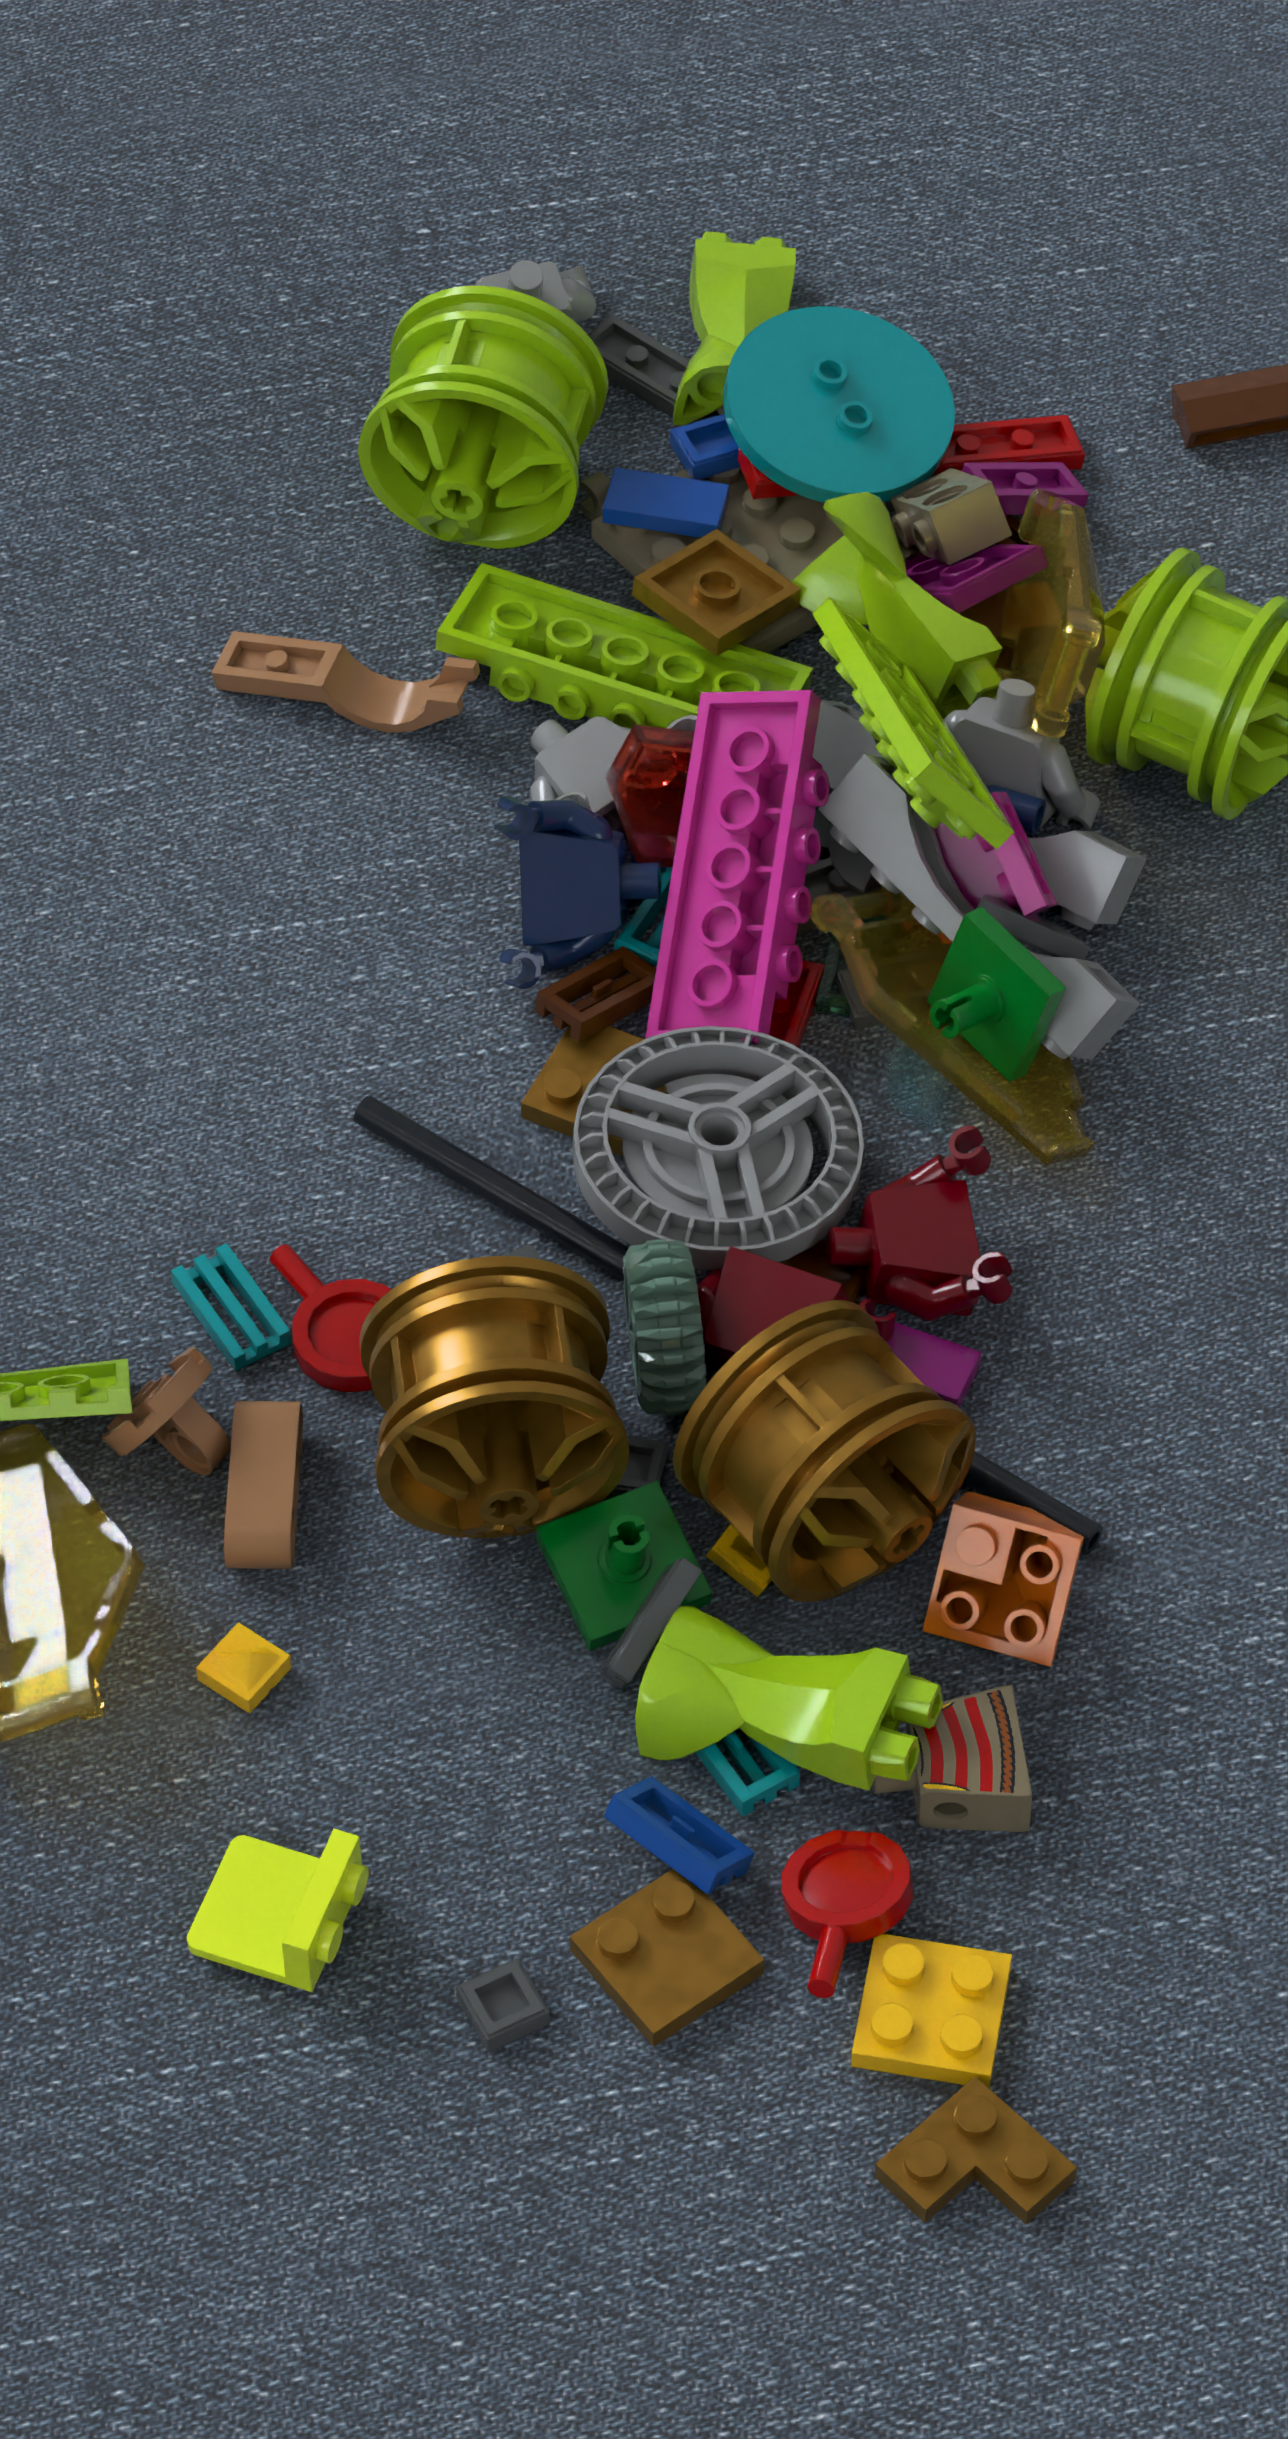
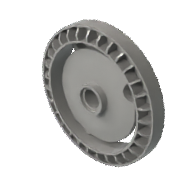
[572,1026,864,1270]

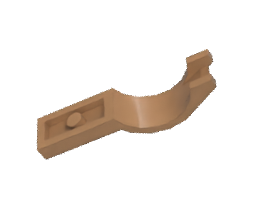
[211,631,480,733]

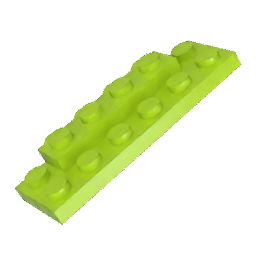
[435,563,813,734]
[812,597,1014,849]

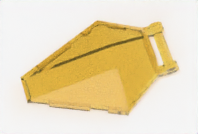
[997,489,1105,738]
[811,886,1095,1165]
[0,1424,145,1743]

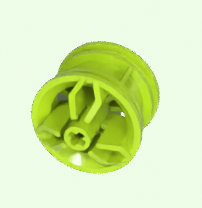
[358,286,608,549]
[1085,547,1288,820]

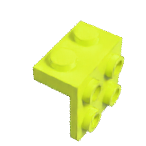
[187,1828,369,1992]

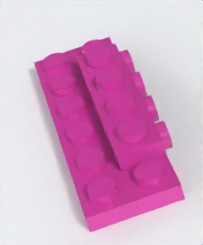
[645,690,830,1044]

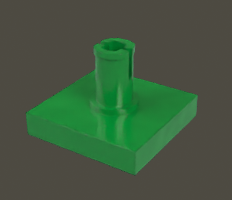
[927,906,1067,1082]
[535,1480,712,1651]

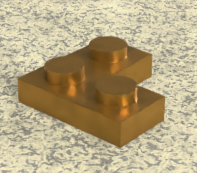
[875,2076,1077,2225]

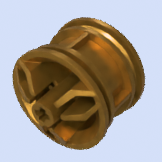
[359,1256,629,1538]
[673,1300,976,1602]

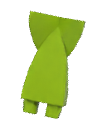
[673,231,796,426]
[791,492,1003,719]
[635,1606,943,1791]

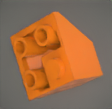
[922,1491,1084,1667]

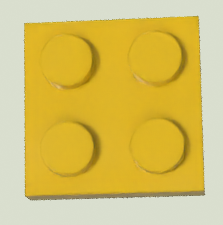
[851,1934,1012,2089]

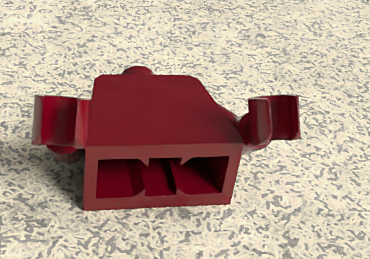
[827,1126,1013,1321]
[697,1246,897,1368]

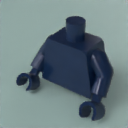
[495,796,661,989]

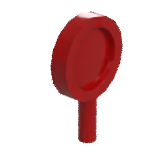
[270,1244,391,1392]
[782,1830,913,1998]

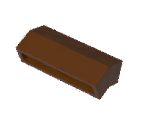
[1171,364,1288,449]

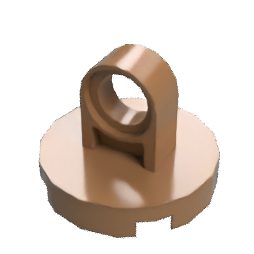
[102,1346,231,1476]

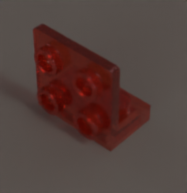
[605,724,694,868]

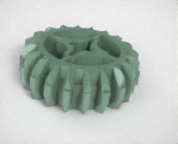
[623,1239,706,1416]

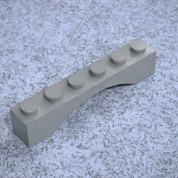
[813,700,1147,930]
[818,753,1140,1060]

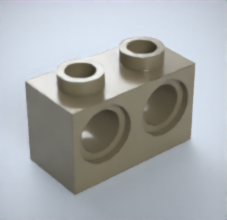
[891,468,1012,565]

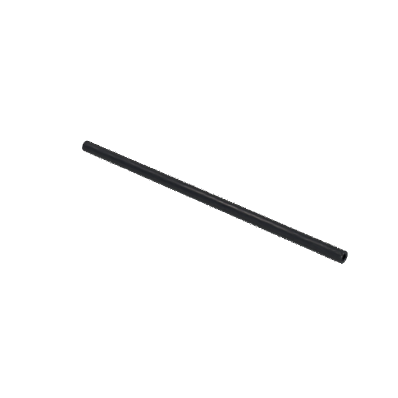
[354,1095,1103,1555]

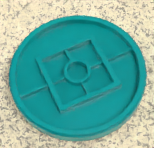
[723,306,955,503]

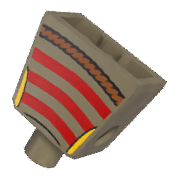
[872,1685,1032,1832]

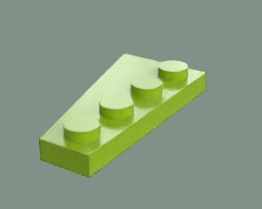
[0,1359,133,1421]

